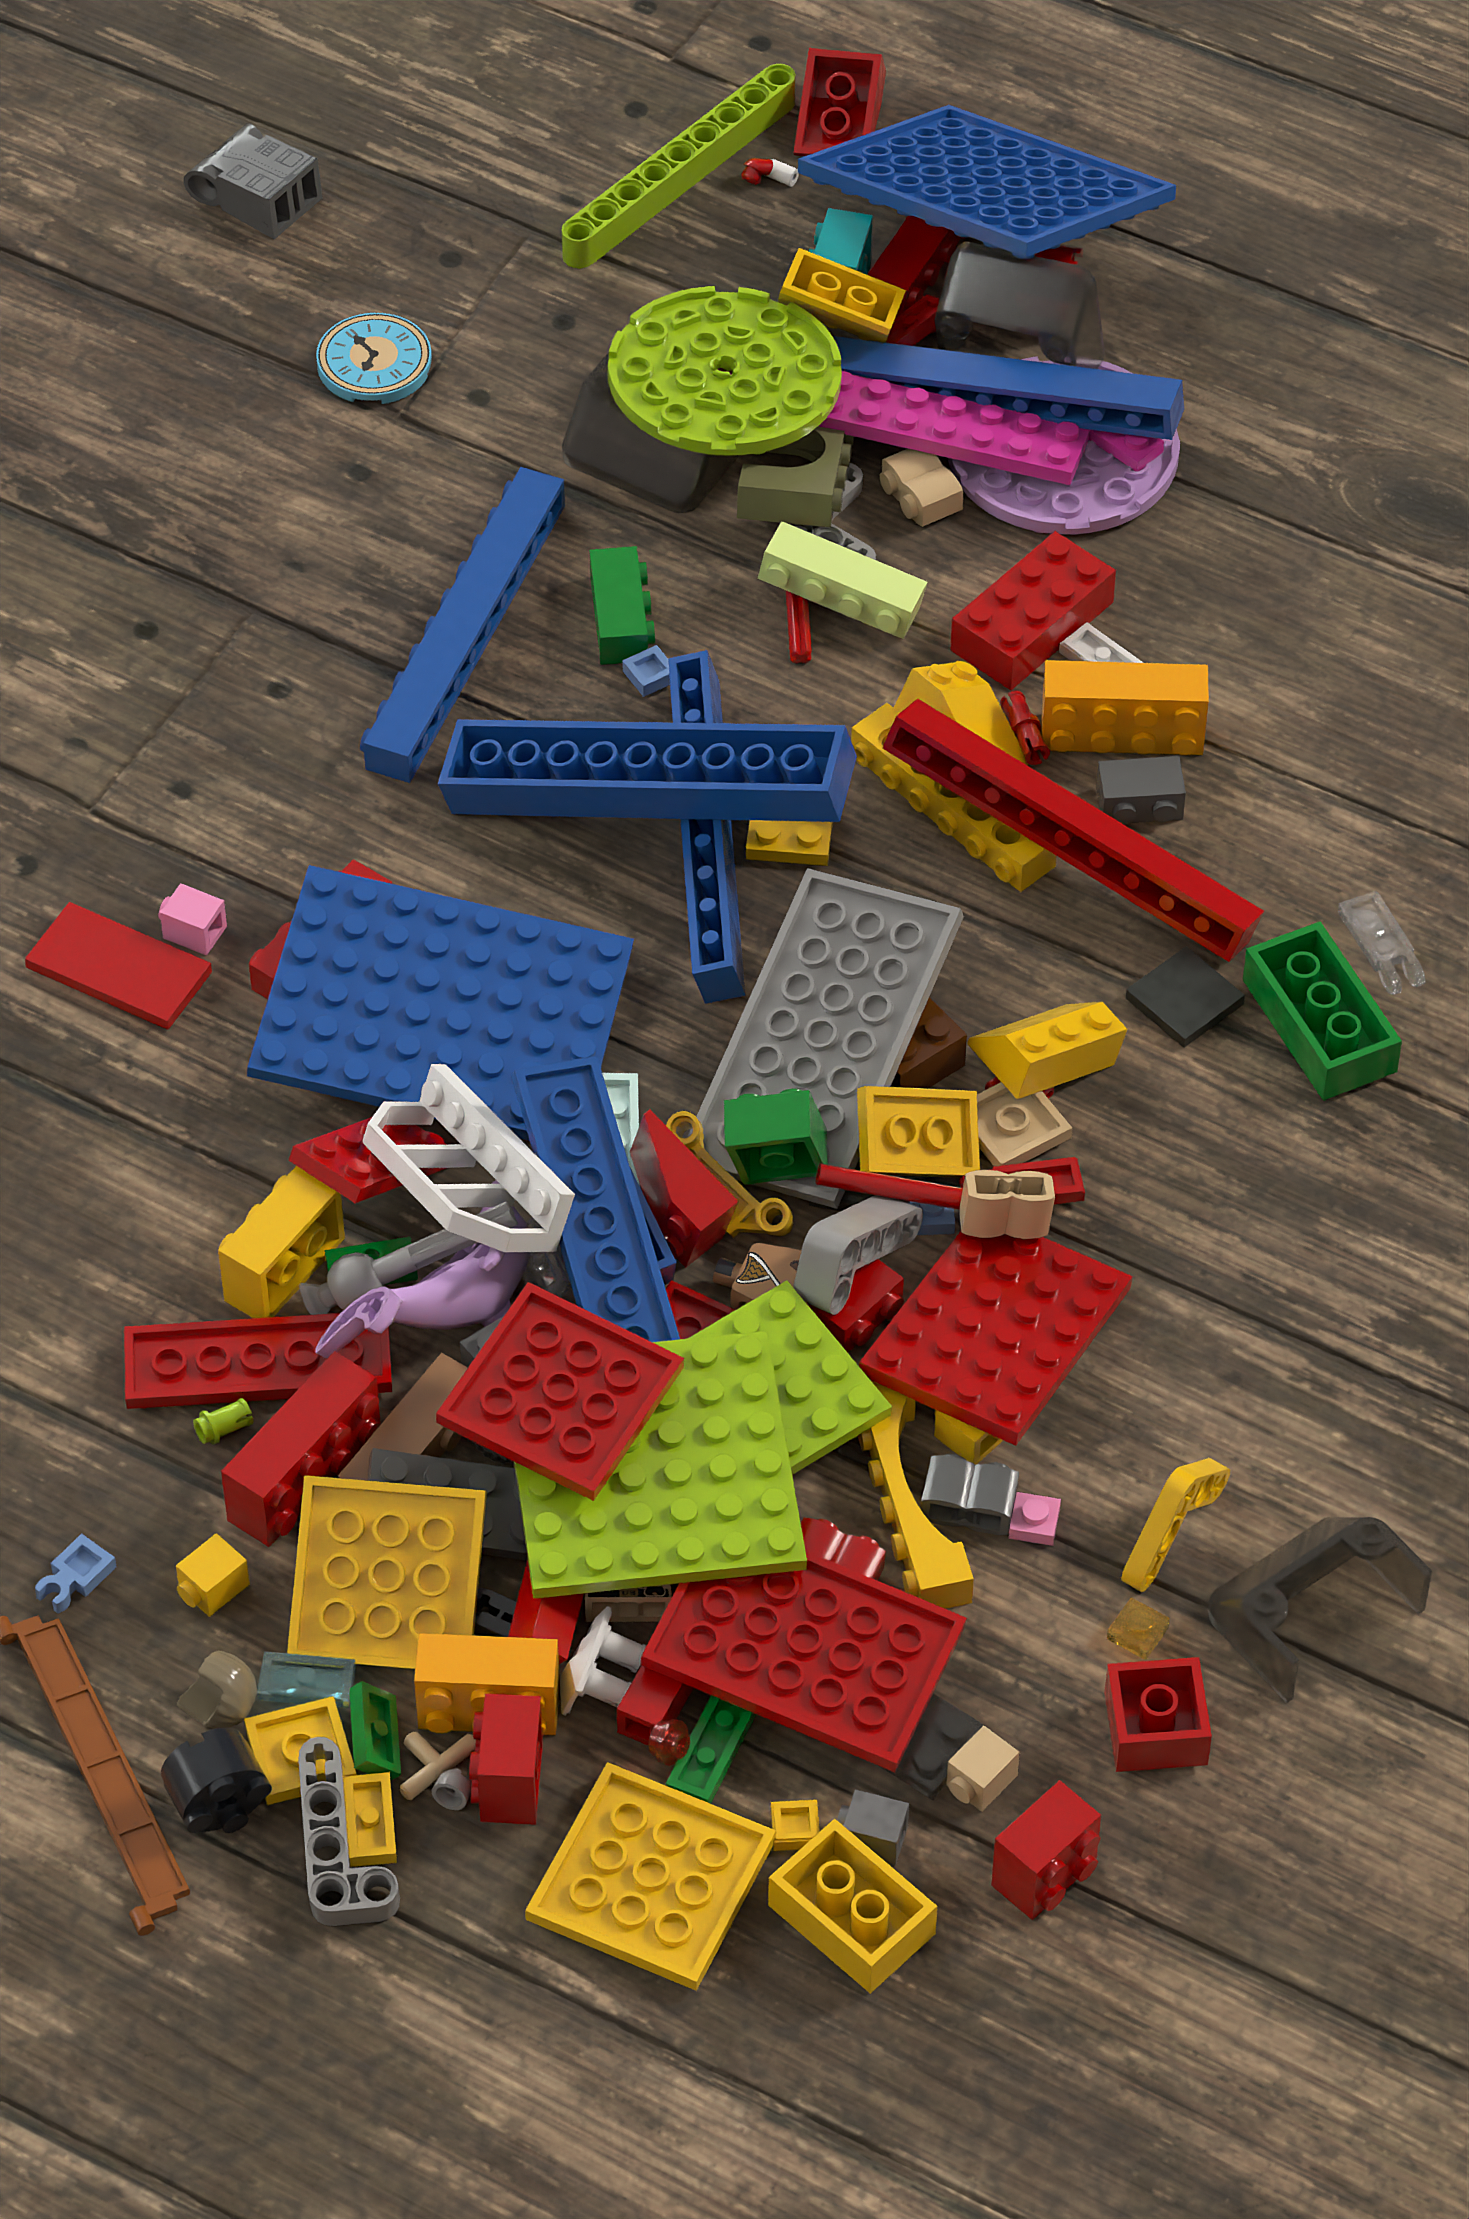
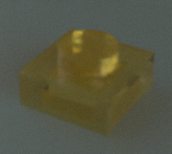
[1107,1597,1170,1660]

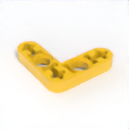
[1121,1458,1230,1592]

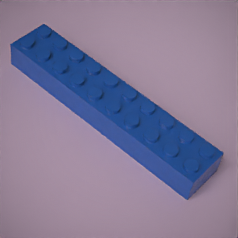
[438,719,857,822]

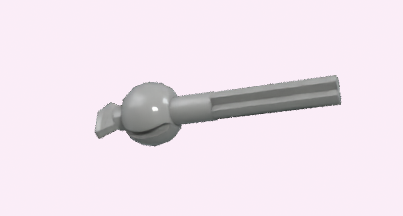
[299,1201,518,1315]

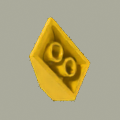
[893,661,1028,766]

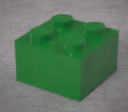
[724,1088,828,1185]

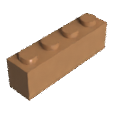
[338,1353,468,1481]

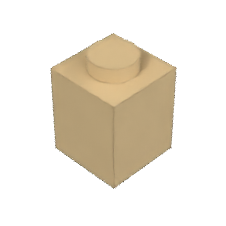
[946,1725,1020,1811]

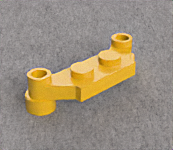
[666,1111,793,1238]

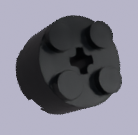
[161,1728,272,1833]

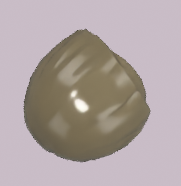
[176,1651,257,1729]

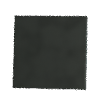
[1125,946,1245,1048]

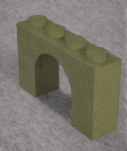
[737,426,855,527]

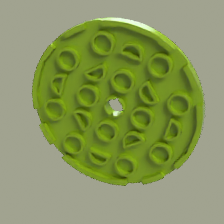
[608,286,842,455]

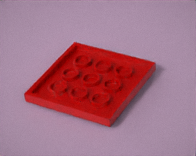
[436,1282,684,1501]

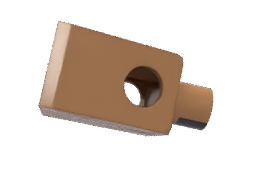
[713,1243,802,1310]

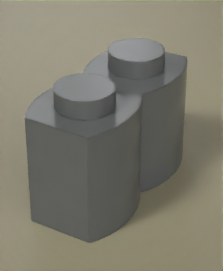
[921,1454,1019,1535]

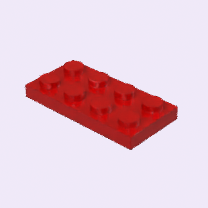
[288,1117,447,1203]

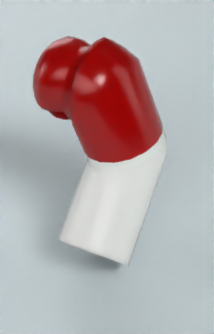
[741,158,799,187]

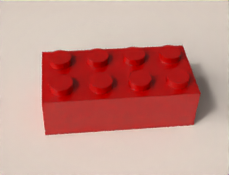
[950,531,1116,690]
[221,1351,381,1547]

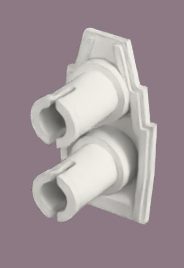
[559,1606,647,1715]

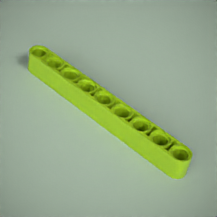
[561,64,796,269]

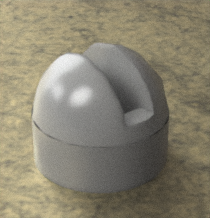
[432,1769,472,1810]

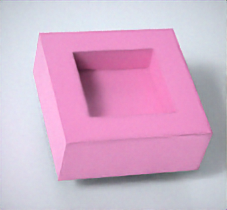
[1009,1492,1061,1546]

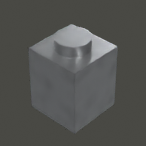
[837,1790,909,1866]

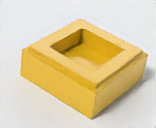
[770,1799,820,1851]

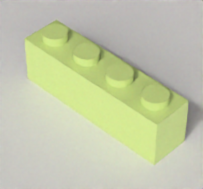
[758,521,928,639]

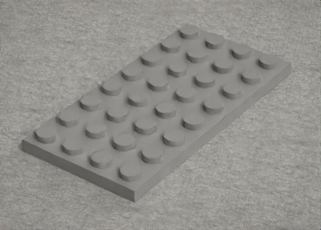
[687,868,964,1209]

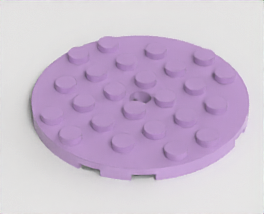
[947,355,1180,534]

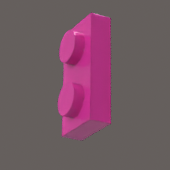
[1089,430,1164,472]

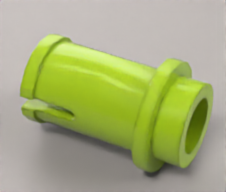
[193,1398,254,1445]

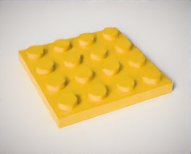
[287,1476,487,1669]
[525,1762,776,1991]

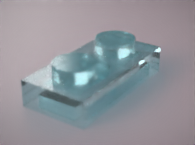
[257,1651,356,1708]

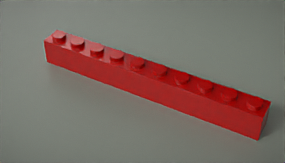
[882,698,1264,962]

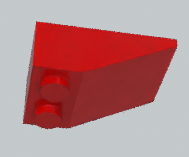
[793,48,886,156]
[630,1109,738,1268]

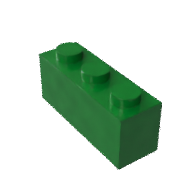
[589,546,655,665]

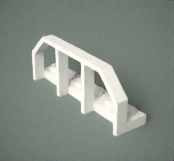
[362,1064,575,1252]

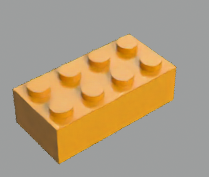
[1041,660,1209,755]

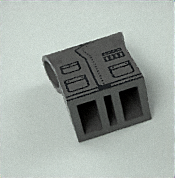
[183,123,323,239]

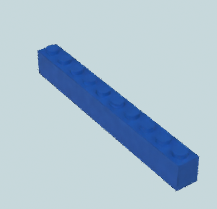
[833,336,1184,440]
[360,467,565,783]
[668,650,746,1004]

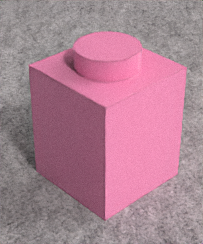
[158,883,227,956]

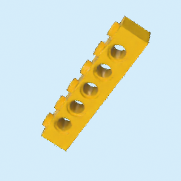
[851,703,1057,892]

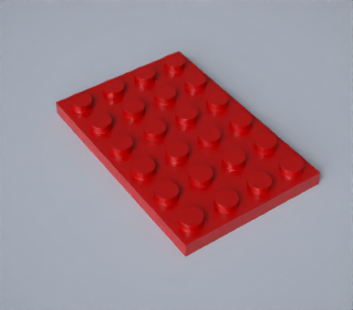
[859,1230,1133,1446]
[640,1551,967,1772]

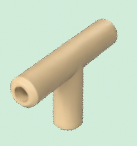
[400,1731,476,1800]

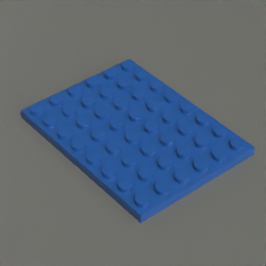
[798,105,1176,259]
[247,865,634,1141]

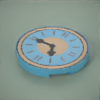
[316,313,432,404]

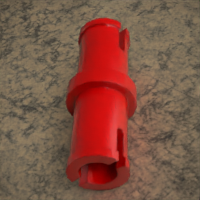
[1000,691,1050,765]

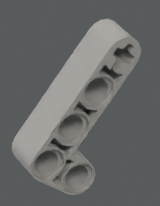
[793,1195,923,1315]
[298,1737,400,1926]

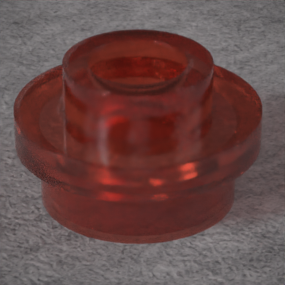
[648,1719,690,1766]

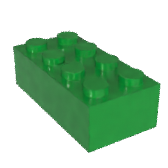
[1243,921,1402,1100]

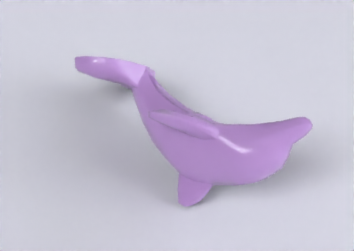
[315,1180,530,1358]

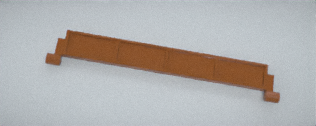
[0,1615,190,1936]

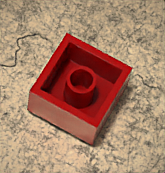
[1104,1657,1212,1772]
[469,1694,543,1825]
[991,1780,1101,1920]

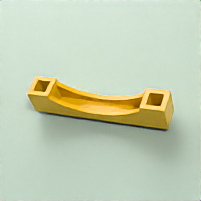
[858,1381,974,1609]

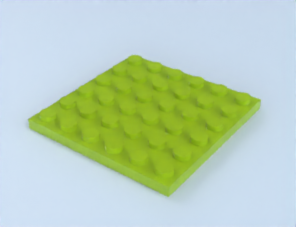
[514,1331,807,1599]

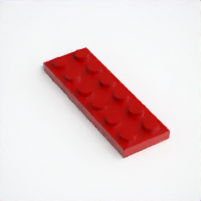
[124,1313,392,1409]

